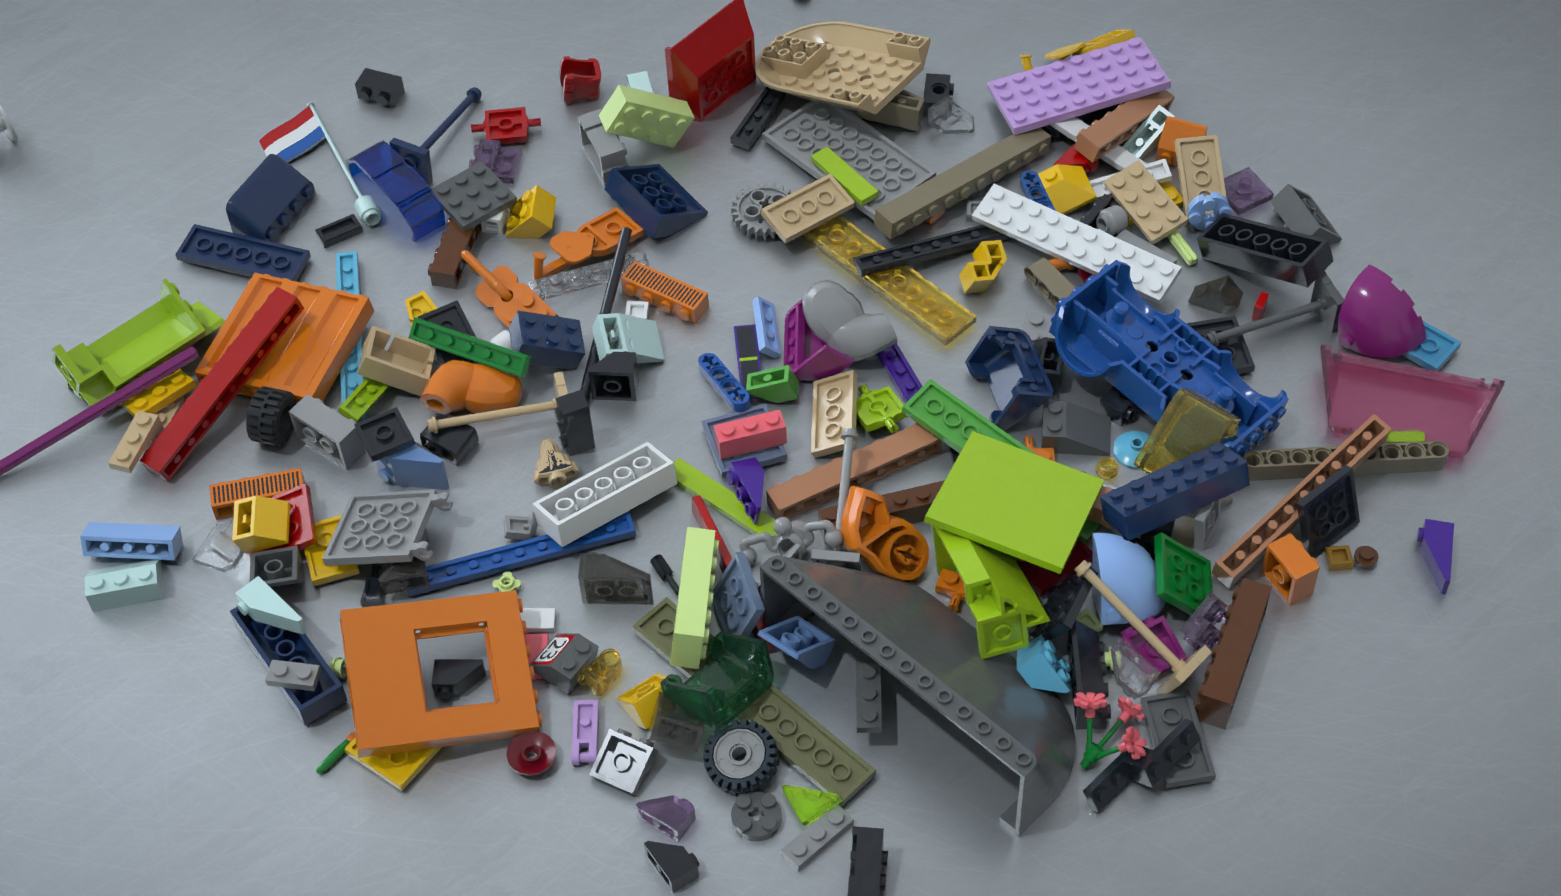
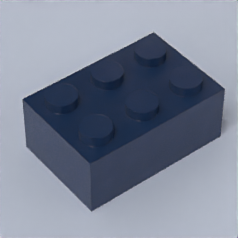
[509,310,585,370]

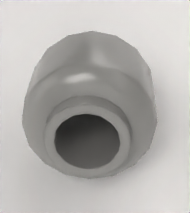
[1096,205,1128,235]

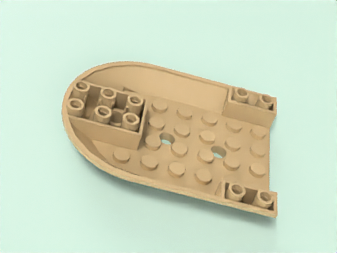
[755,21,931,115]

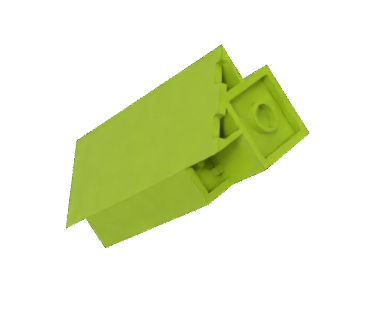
[52,278,225,406]
[931,525,1050,659]

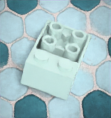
[592,313,665,363]

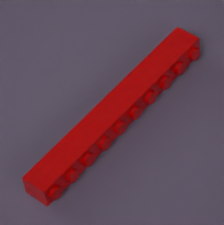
[139,287,304,482]

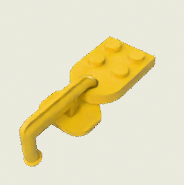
[1020,29,1135,71]

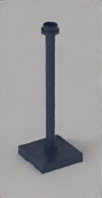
[389,87,482,187]

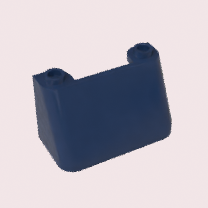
[965,326,1054,430]

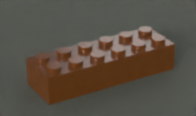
[1195,578,1272,730]

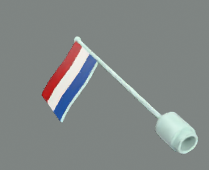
[259,102,381,226]

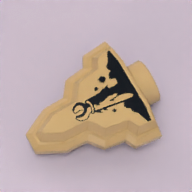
[533,438,579,489]

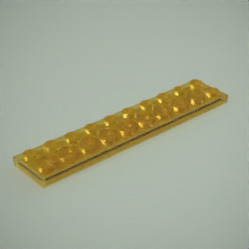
[801,215,977,346]

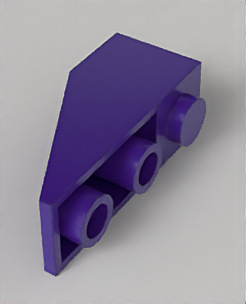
[726,457,765,525]

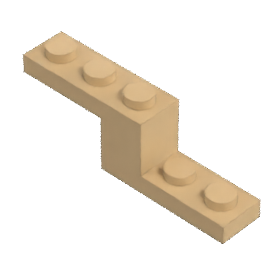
[108,397,185,473]

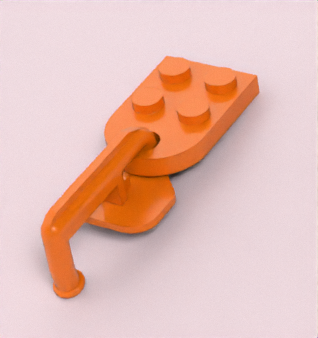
[533,207,644,283]
[461,250,559,328]

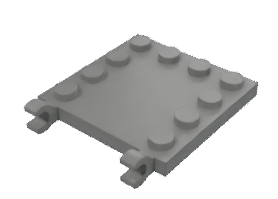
[322,489,453,566]

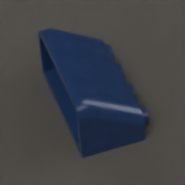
[226,154,315,242]

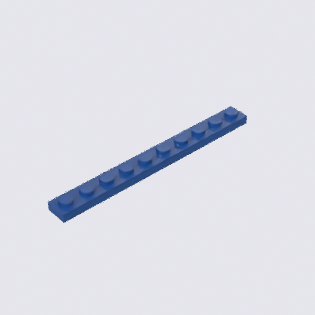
[402,512,636,597]

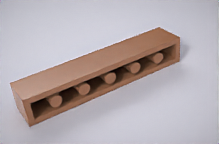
[1074,90,1175,163]

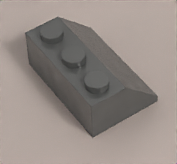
[1270,184,1342,245]

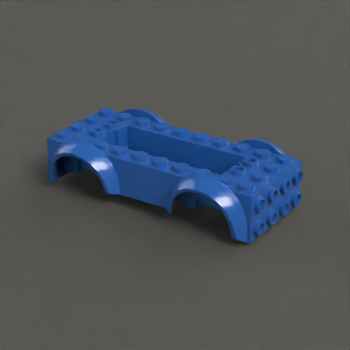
[1049,260,1289,460]

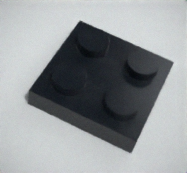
[354,407,415,462]

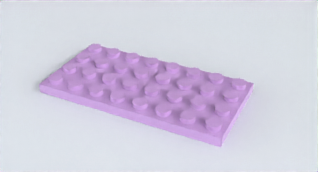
[987,37,1171,135]

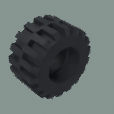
[246,386,296,447]

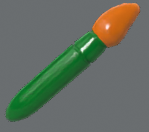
[316,731,355,774]

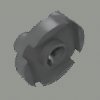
[731,792,782,842]

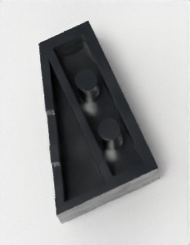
[847,826,888,896]

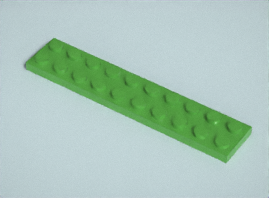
[902,379,1103,544]

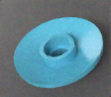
[1113,431,1159,469]

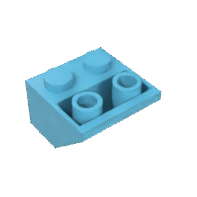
[1017,635,1071,693]

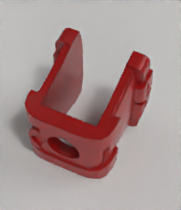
[559,56,602,104]

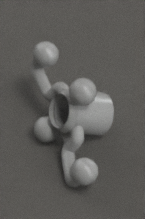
[739,517,843,565]

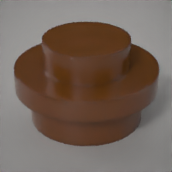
[1354,546,1379,569]

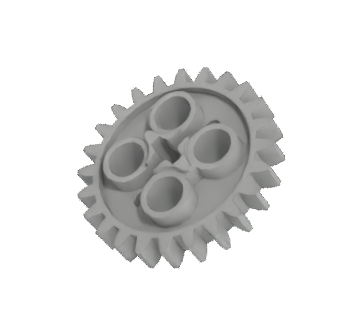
[731,182,791,240]

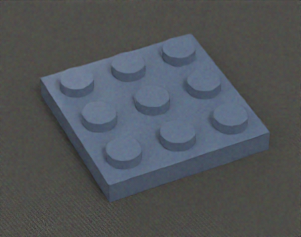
[701,403,787,478]
[712,552,765,654]

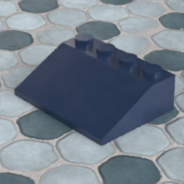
[604,164,708,238]

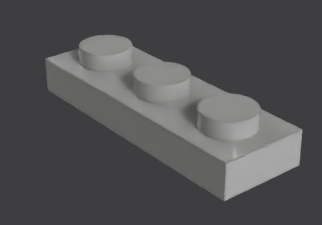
[781,803,854,872]

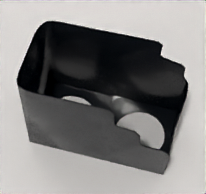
[420,414,479,466]

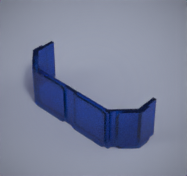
[345,140,446,242]

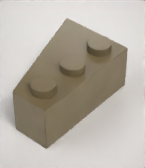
[858,89,925,131]

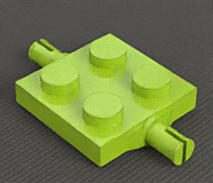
[856,384,908,433]

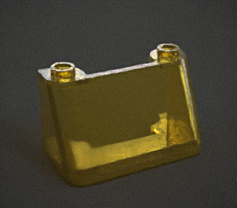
[1134,388,1241,475]

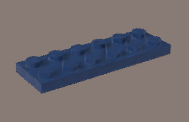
[175,224,311,281]

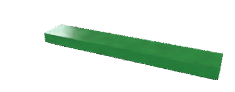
[408,317,532,378]

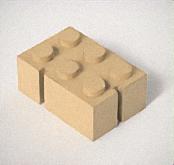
[357,326,436,396]

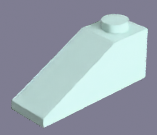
[1122,105,1175,159]
[235,576,307,635]

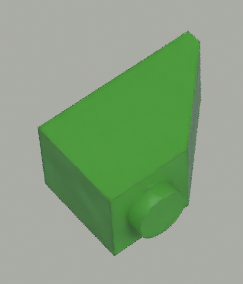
[746,365,799,403]

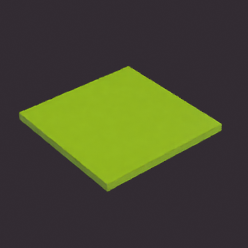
[924,431,1104,574]

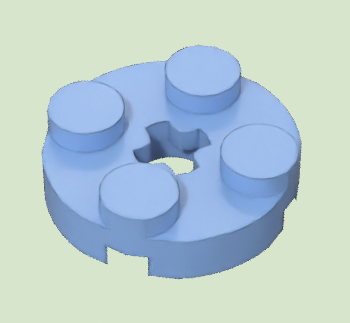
[1187,192,1232,230]

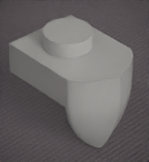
[503,512,538,540]

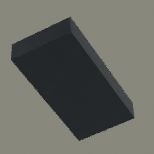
[315,214,363,248]

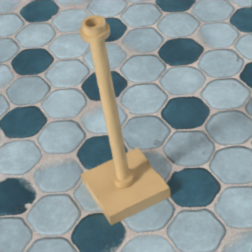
[427,372,568,434]
[1074,560,1212,694]

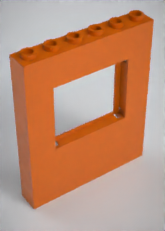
[339,590,542,758]

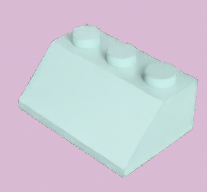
[84,559,164,612]

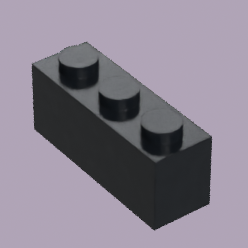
[554,390,595,456]

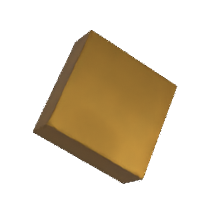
[1324,545,1354,571]

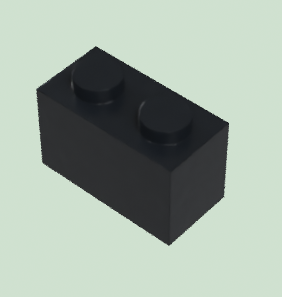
[355,68,405,107]

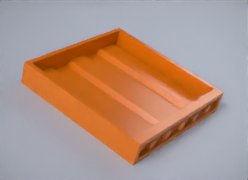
[194,273,374,404]

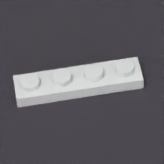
[1089,159,1172,204]

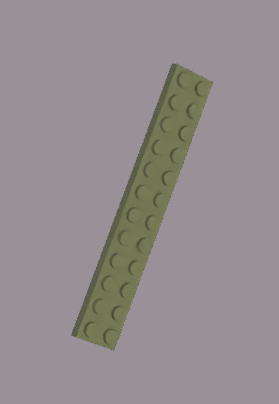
[632,597,876,807]

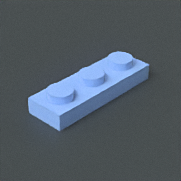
[752,296,781,359]

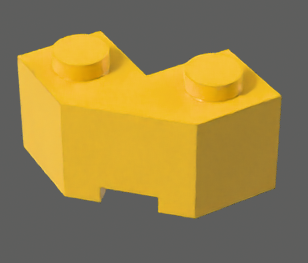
[959,240,1007,294]

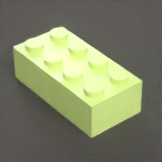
[599,85,694,148]

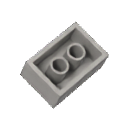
[289,394,365,470]

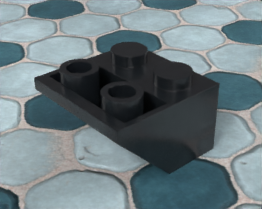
[1033,337,1064,391]

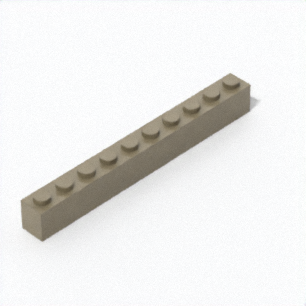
[874,127,1051,239]

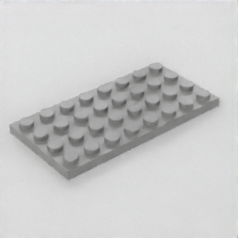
[762,101,936,221]

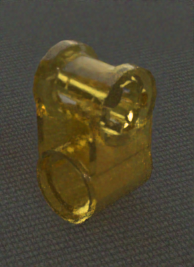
[578,648,623,696]

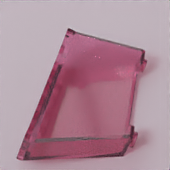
[1319,344,1505,458]

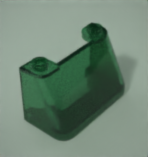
[660,631,774,730]

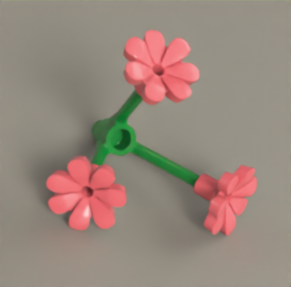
[1073,692,1147,769]

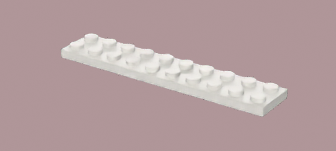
[972,184,1182,305]

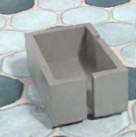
[578,109,629,186]

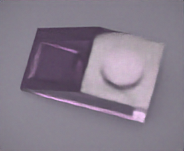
[635,795,696,842]

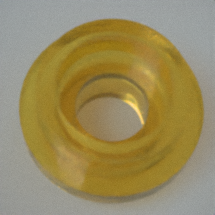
[1095,457,1119,479]

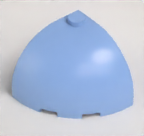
[1092,533,1166,625]

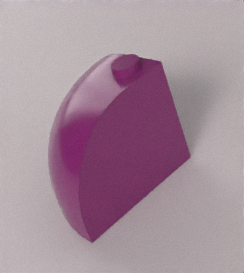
[1338,264,1426,357]

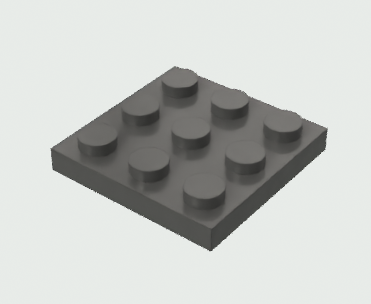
[429,161,518,232]

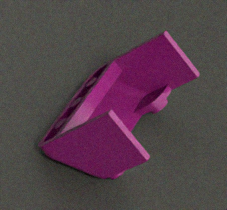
[784,291,854,381]

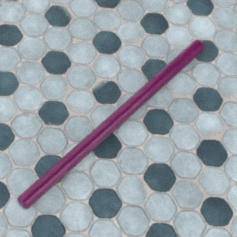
[0,346,199,476]

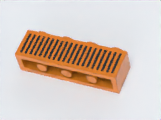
[621,261,709,324]
[209,468,305,520]

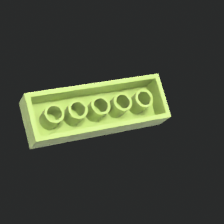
[670,527,719,669]

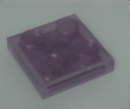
[1224,167,1274,215]

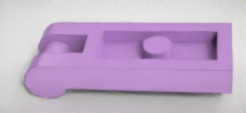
[571,700,599,765]

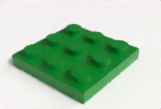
[1154,532,1214,624]

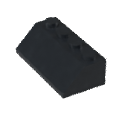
[1067,620,1111,730]

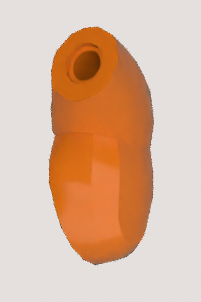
[420,360,523,415]
[841,486,929,580]

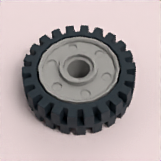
[703,719,779,796]

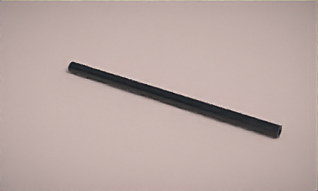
[580,227,632,403]

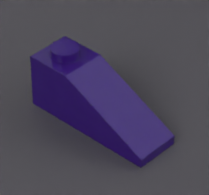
[1416,519,1454,595]

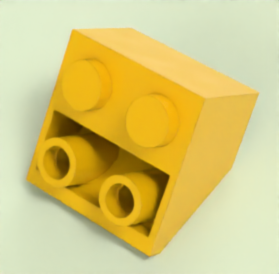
[506,185,557,239]
[232,495,290,554]

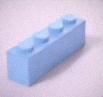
[80,522,183,560]

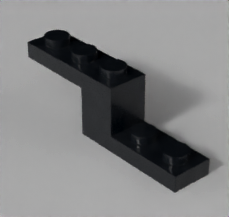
[1083,719,1201,812]

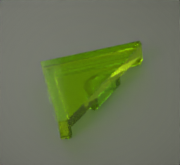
[781,785,843,826]

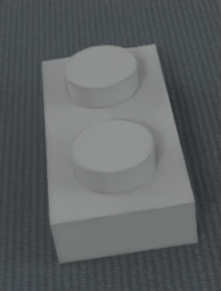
[265,660,321,691]

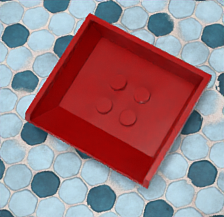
[665,0,756,122]

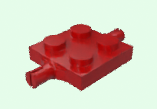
[471,107,541,146]

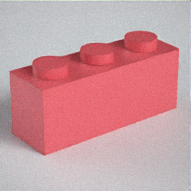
[714,409,787,459]

